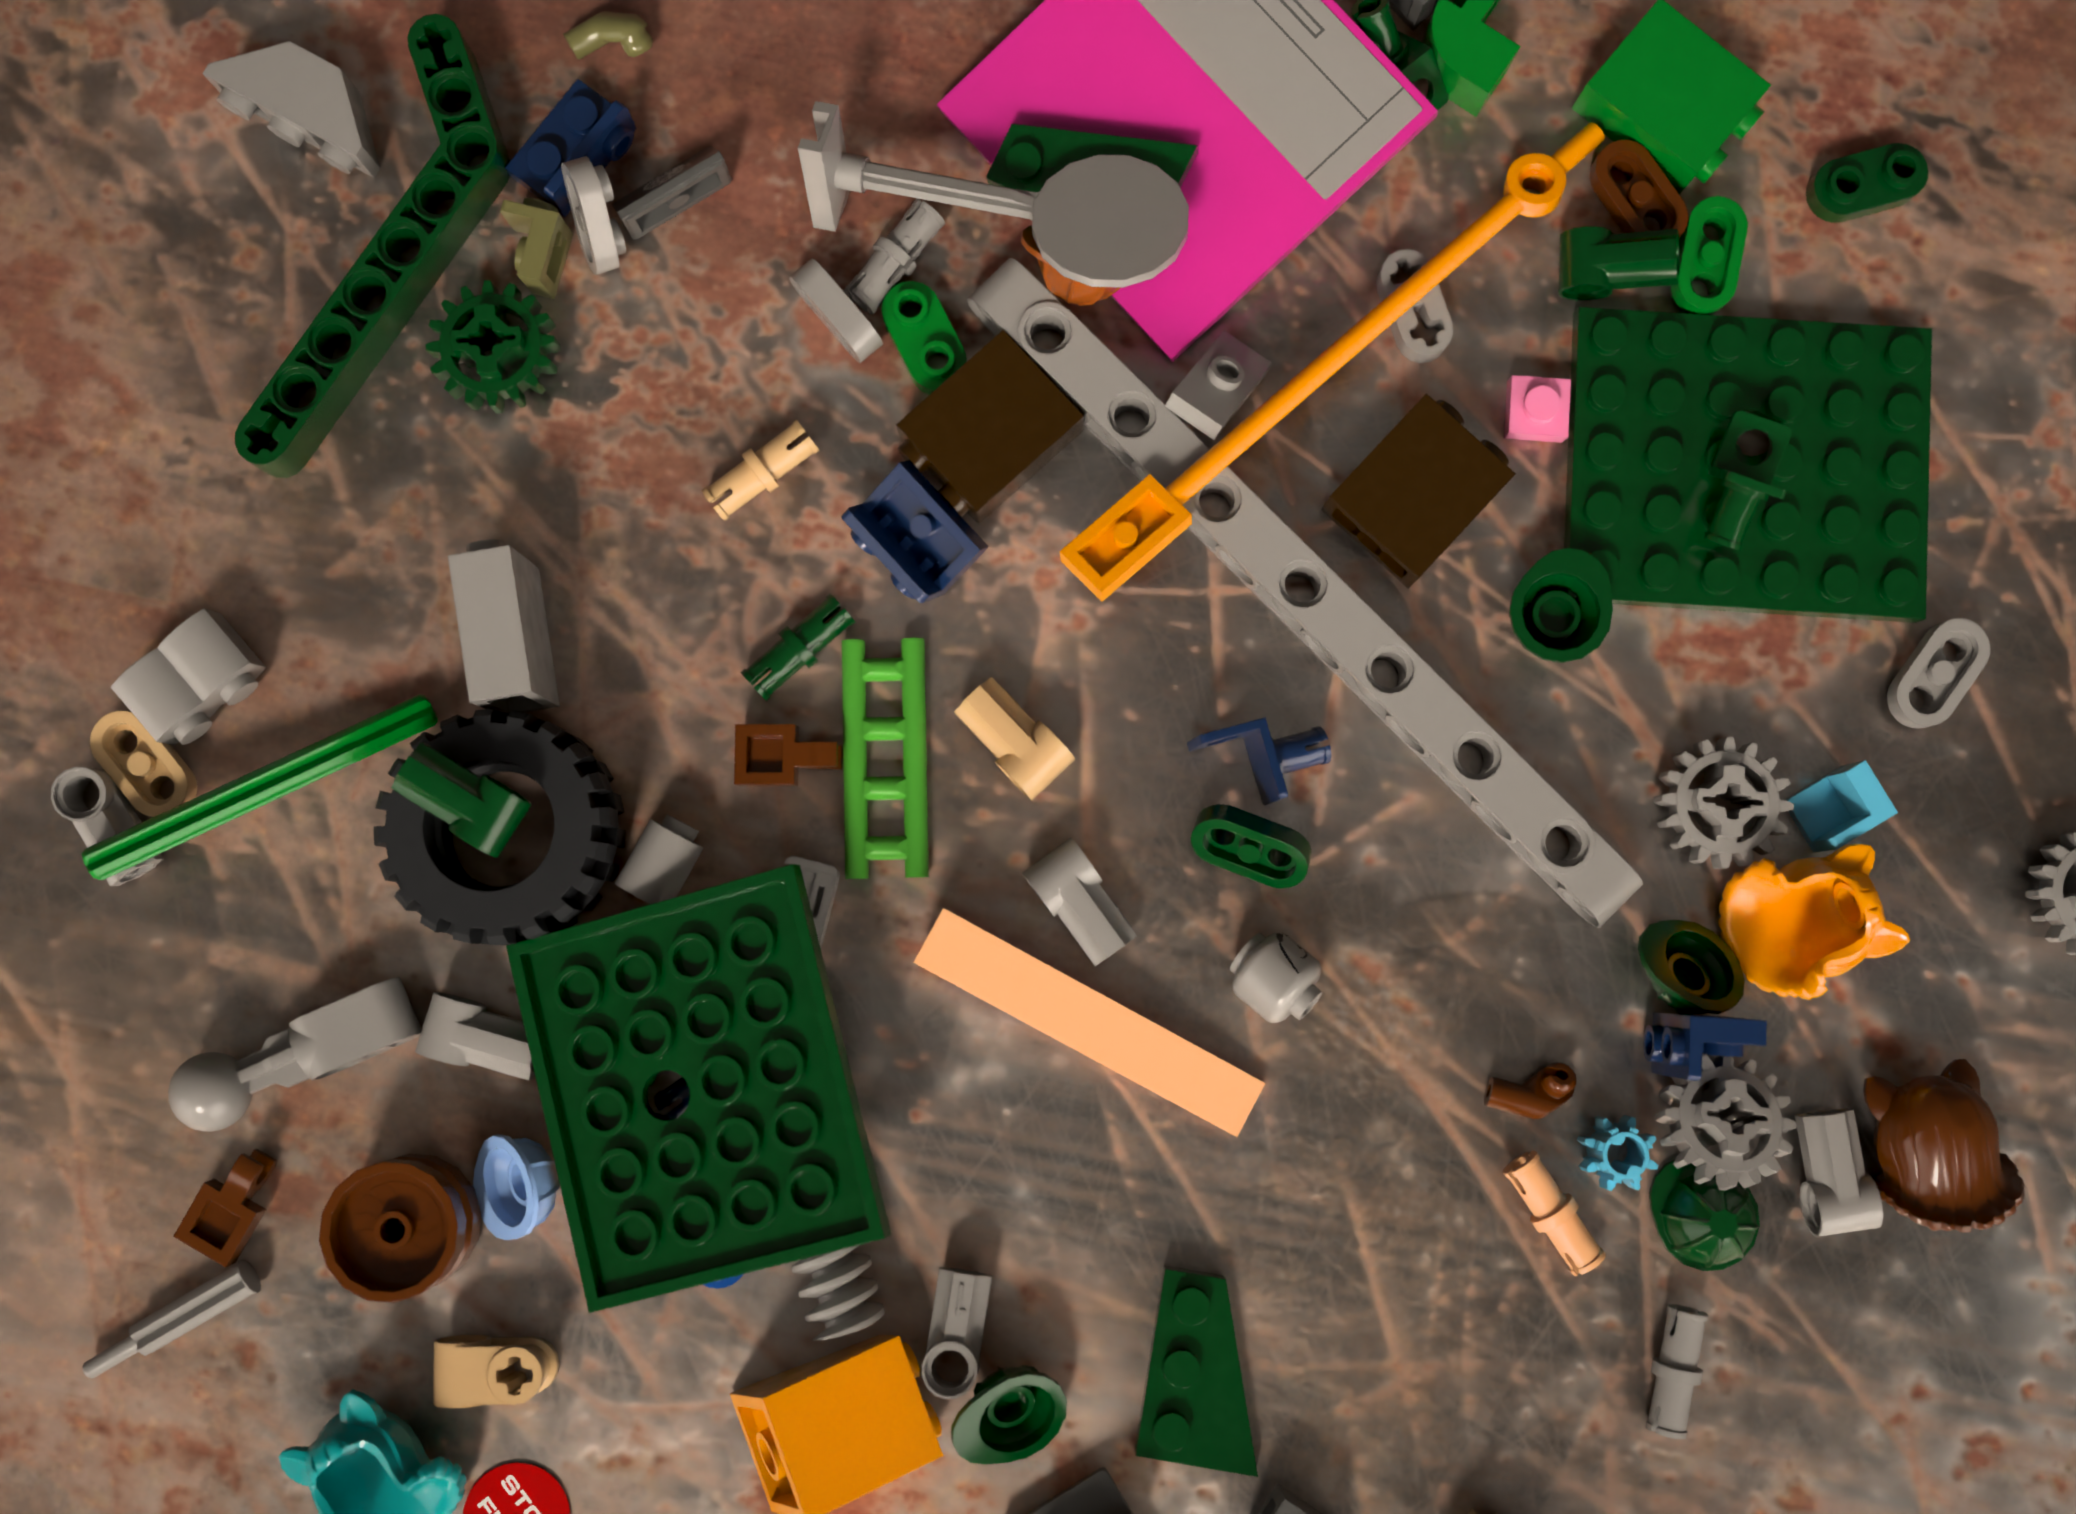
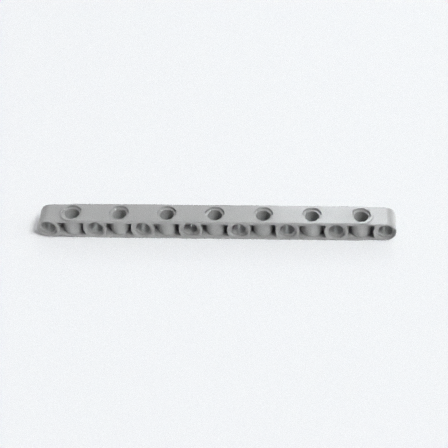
[967,258,1643,928]

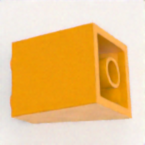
[730,1335,943,1514]

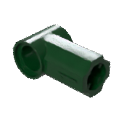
[1558,226,1680,301]
[391,742,532,858]

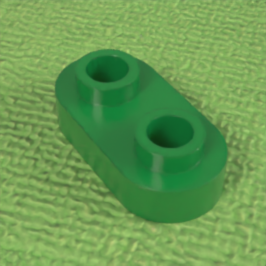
[1671,196,1748,315]
[882,281,967,395]

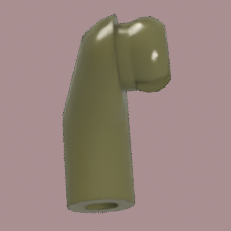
[563,11,653,60]

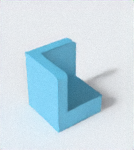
[1785,760,1898,853]

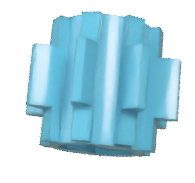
[1577,1115,1659,1191]

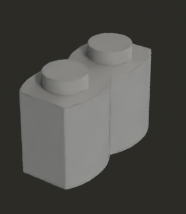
[111,608,266,745]

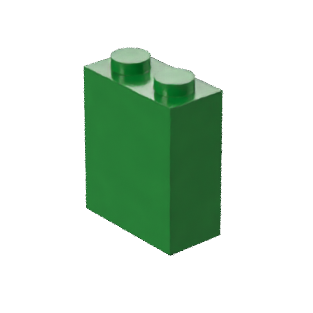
[1572,0,1771,194]

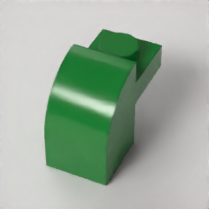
[1422,0,1521,117]

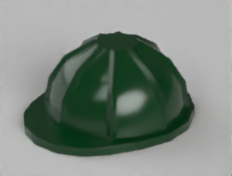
[1509,548,1613,663]
[1638,920,1745,1015]
[1649,1159,1760,1271]
[951,1365,1067,1464]

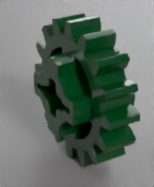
[425,280,561,413]

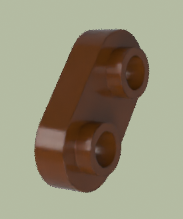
[1590,140,1688,237]

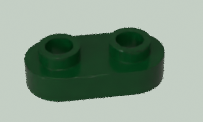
[1806,143,1928,223]
[1191,804,1312,888]

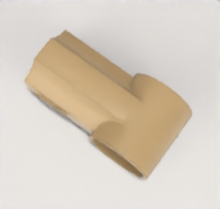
[954,677,1075,801]

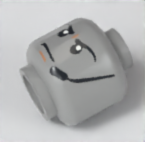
[1230,933,1323,1023]

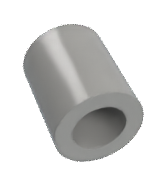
[615,814,704,904]

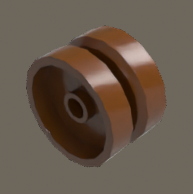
[319,1154,481,1303]

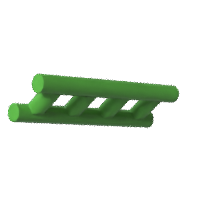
[841,638,929,879]

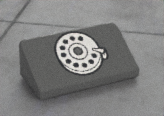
[612,146,732,240]

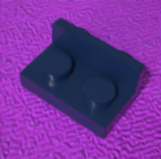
[505,79,637,217]
[1643,1012,1767,1081]

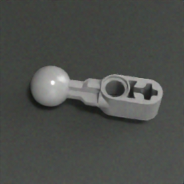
[168,977,422,1132]

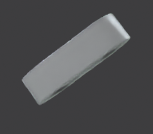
[1376,249,1454,363]
[789,258,883,363]

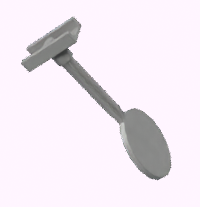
[798,101,1189,288]

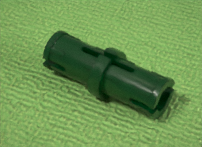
[740,594,855,701]

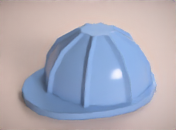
[473,1134,560,1240]

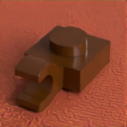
[734,724,843,786]
[173,1149,277,1268]

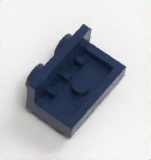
[841,460,989,603]

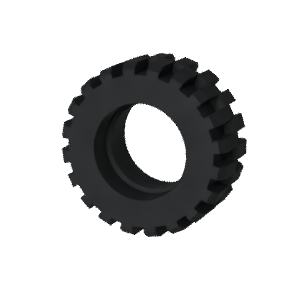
[373,709,626,945]

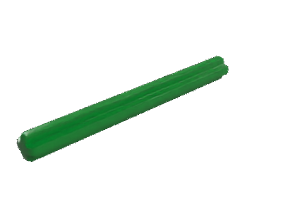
[82,694,438,880]

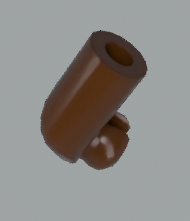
[1484,1062,1577,1119]

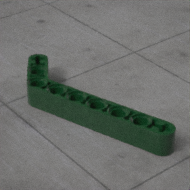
[235,14,510,478]

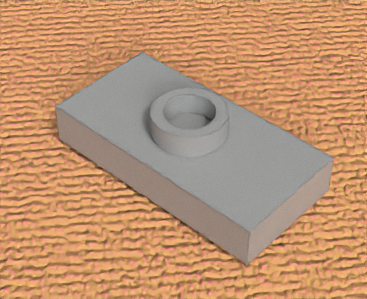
[1165,330,1272,440]

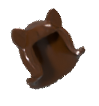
[1863,1059,2025,1233]

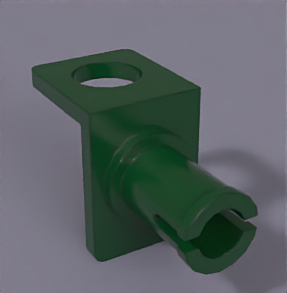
[1351,0,1448,110]
[1703,410,1793,551]

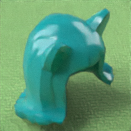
[278,1389,467,1514]

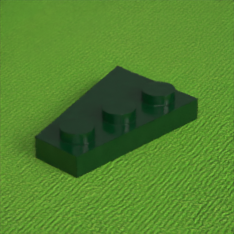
[985,124,1198,192]
[1134,1265,1258,1477]

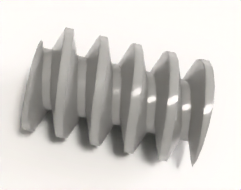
[792,1245,885,1341]

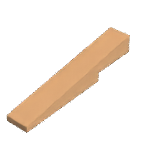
[913,908,1265,1137]

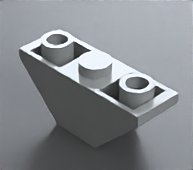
[202,41,380,178]

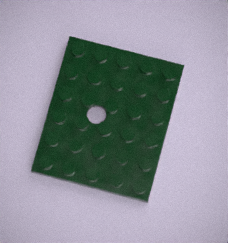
[1564,307,1932,623]
[506,864,891,1313]

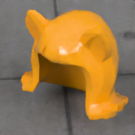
[1718,843,1910,1000]

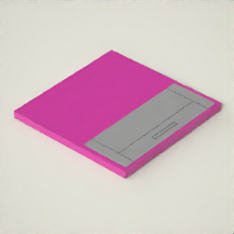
[936,0,1438,363]

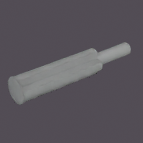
[83,1260,261,1378]

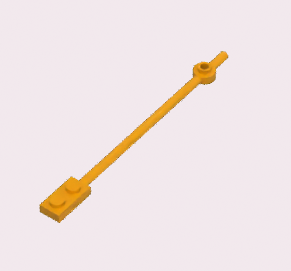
[1060,122,1605,602]

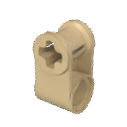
[433,1334,560,1408]

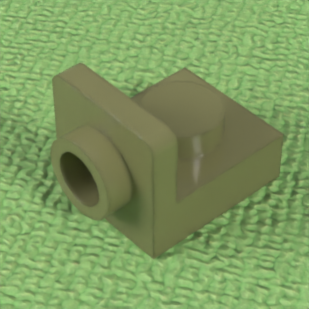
[500,198,573,299]

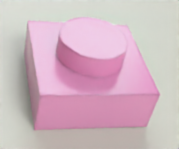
[1504,375,1571,443]

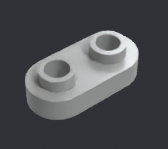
[561,156,626,275]
[1887,618,1990,729]

